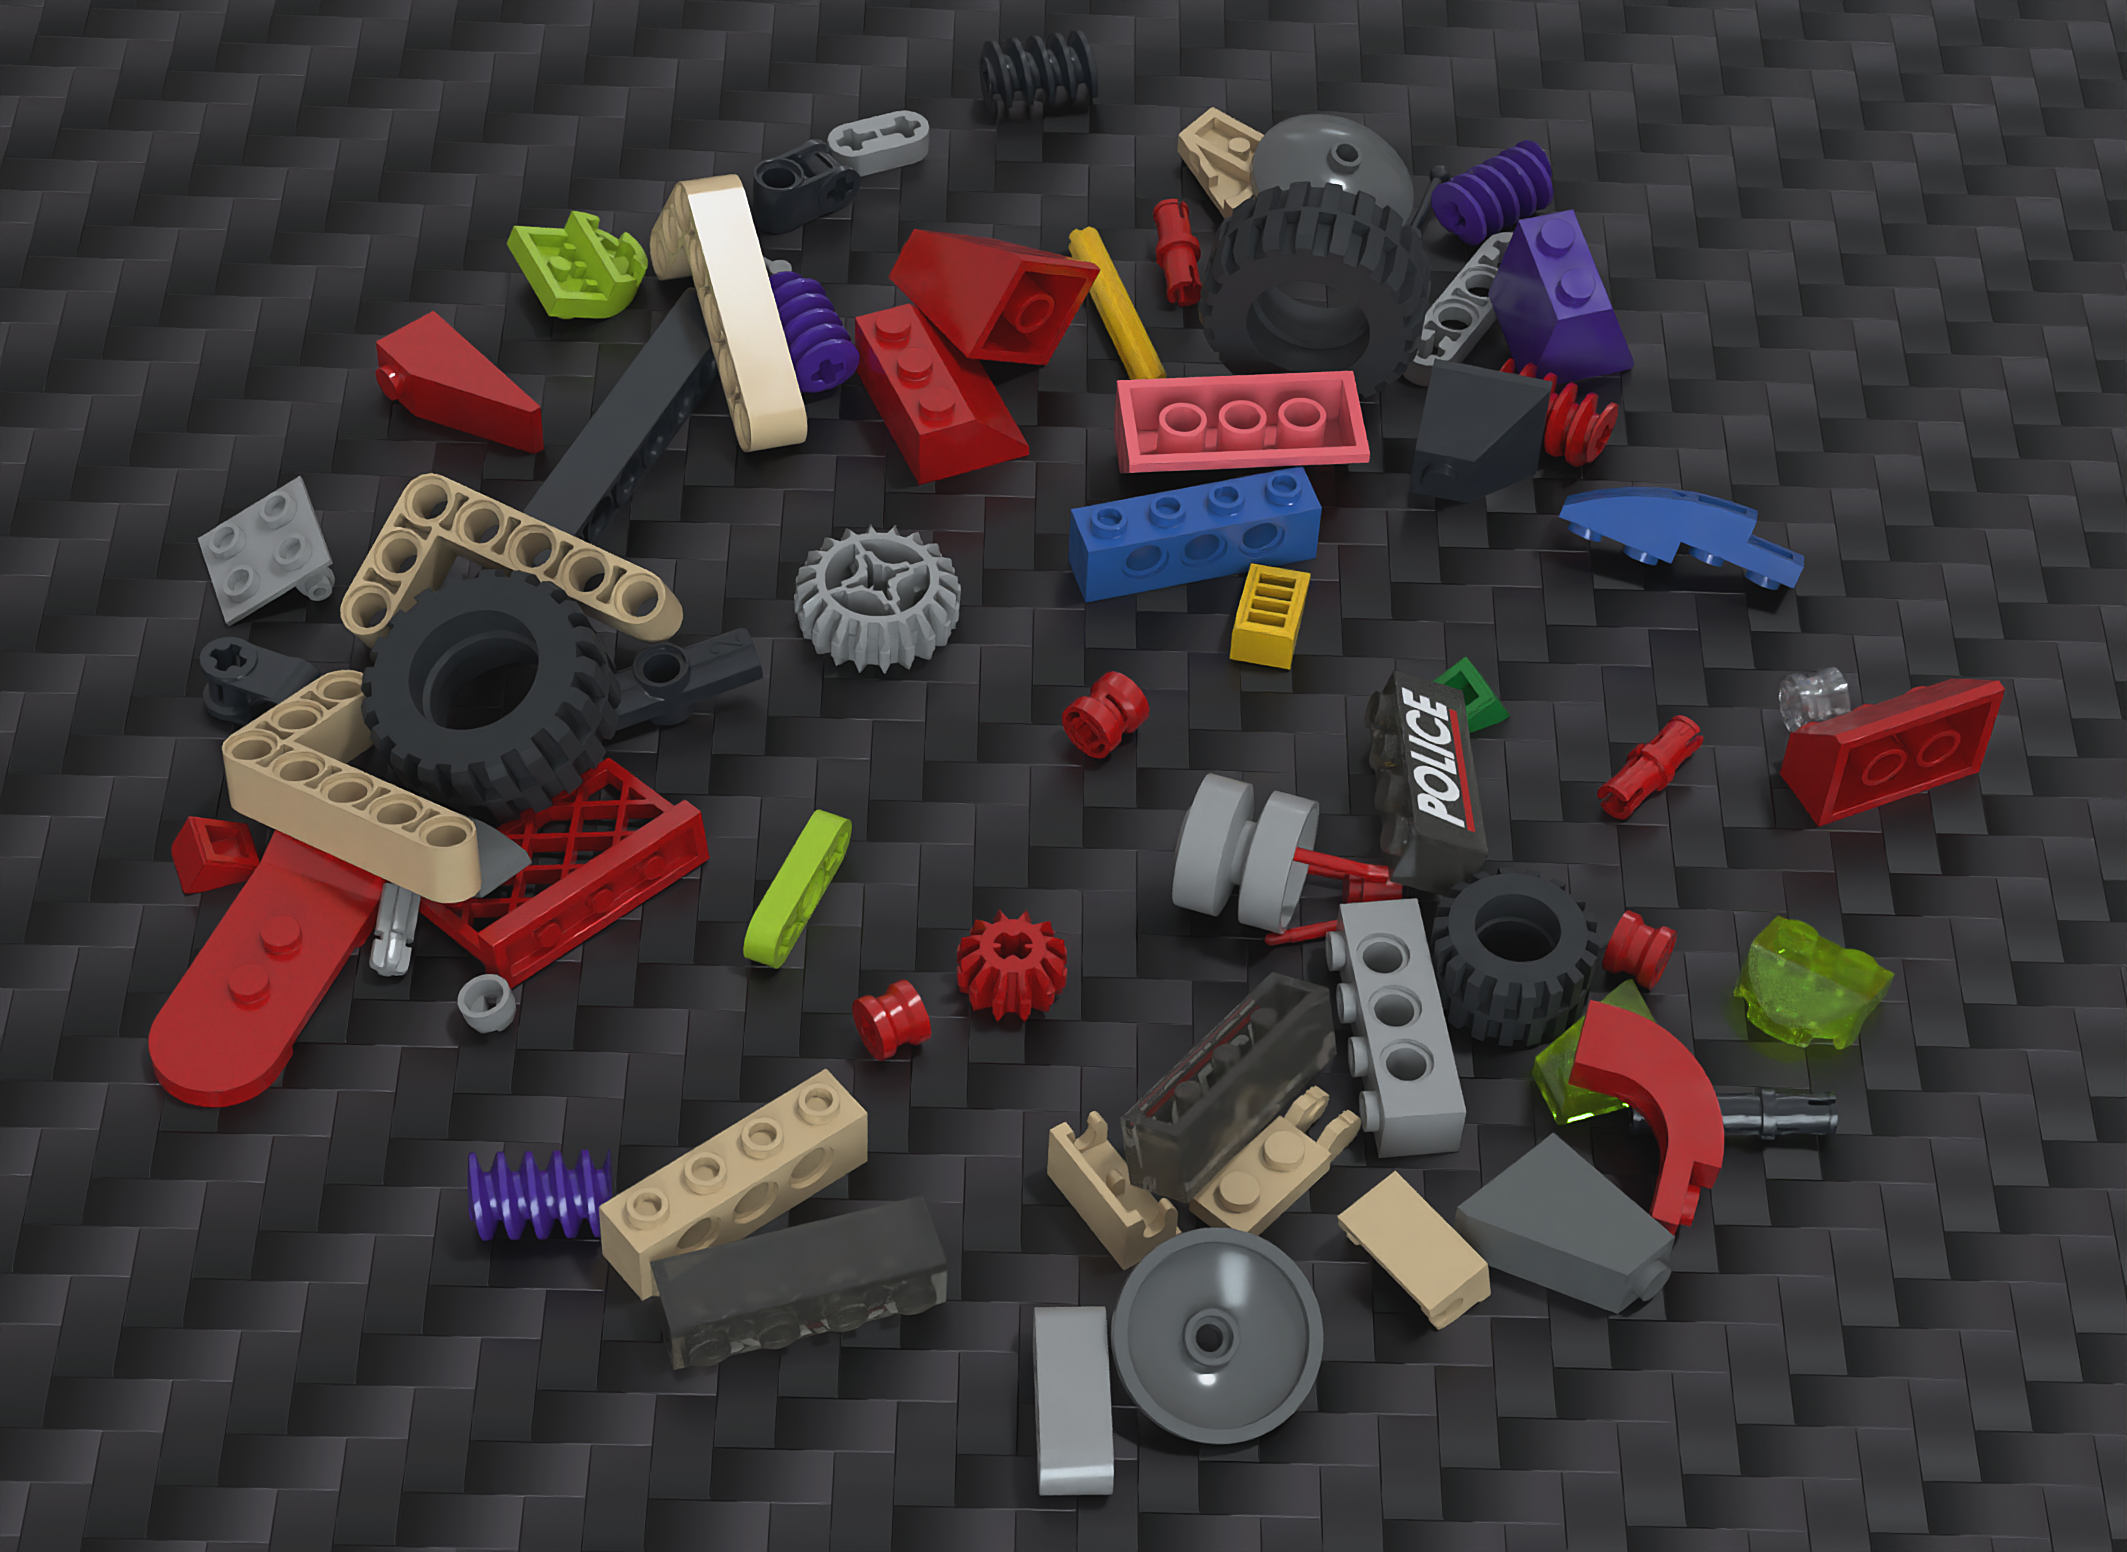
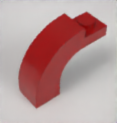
[1567,1000,1724,1235]

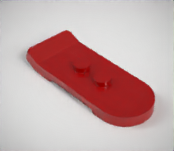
[148,829,390,1107]

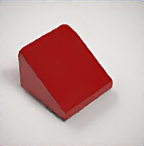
[171,816,260,894]

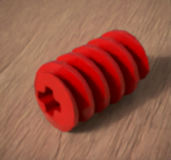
[1500,358,1619,467]

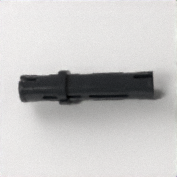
[1628,1087,1838,1140]

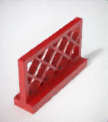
[419,757,710,989]

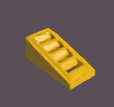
[1229,563,1311,670]

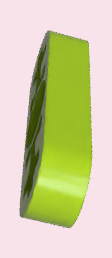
[743,809,852,969]

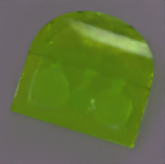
[1733,915,1895,1050]

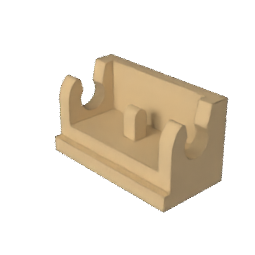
[1047,1111,1182,1270]
[1337,1171,1491,1330]

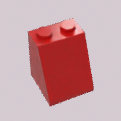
[888,229,1101,365]

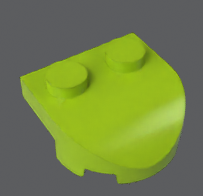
[507,211,648,319]

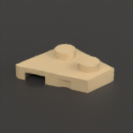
[1177,107,1264,219]

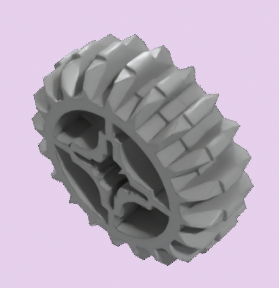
[794,524,961,674]

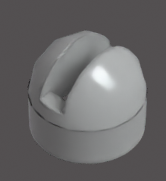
[458,974,516,1034]

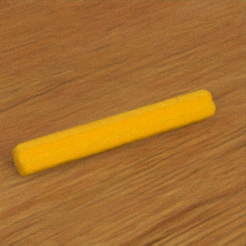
[1068,226,1167,380]

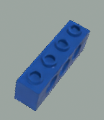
[1068,466,1322,603]

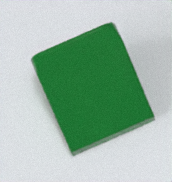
[1416,657,1511,739]

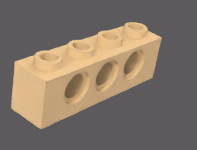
[599,1069,868,1301]

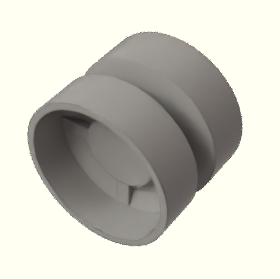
[1172,773,1319,934]

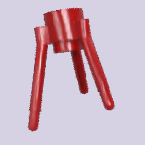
[1265,847,1402,946]

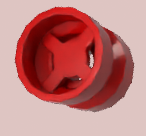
[1062,671,1150,759]

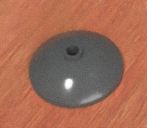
[1250,114,1414,228]
[1111,1227,1324,1445]

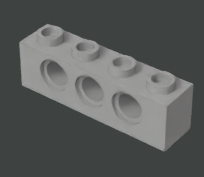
[1325,898,1466,1158]

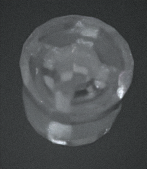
[1779,667,1850,732]

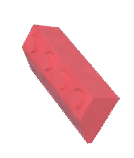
[1114,371,1370,473]

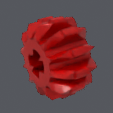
[956,909,1067,1023]

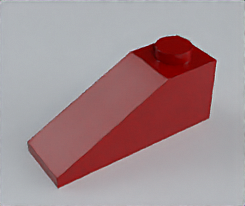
[375,311,544,454]

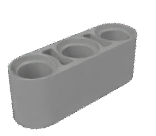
[1033,1306,1114,1495]

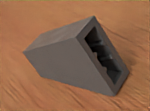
[1453,1133,1675,1314]

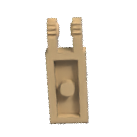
[1189,1085,1362,1236]

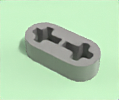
[828,111,930,177]

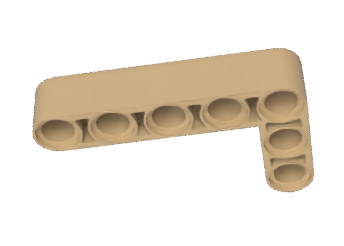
[650,174,808,452]
[340,473,683,649]
[221,670,482,903]

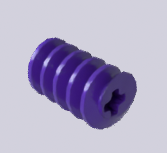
[1430,140,1553,246]
[769,271,860,394]
[468,1149,612,1241]

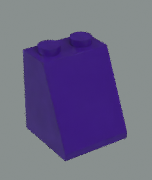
[1488,209,1635,385]

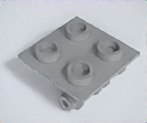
[198,476,335,627]

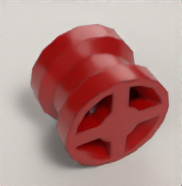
[1602,910,1678,990]
[852,979,931,1061]

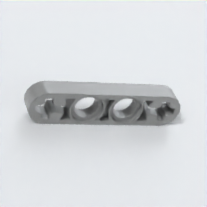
[1403,232,1513,386]

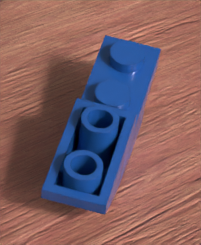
[1559,487,1804,590]

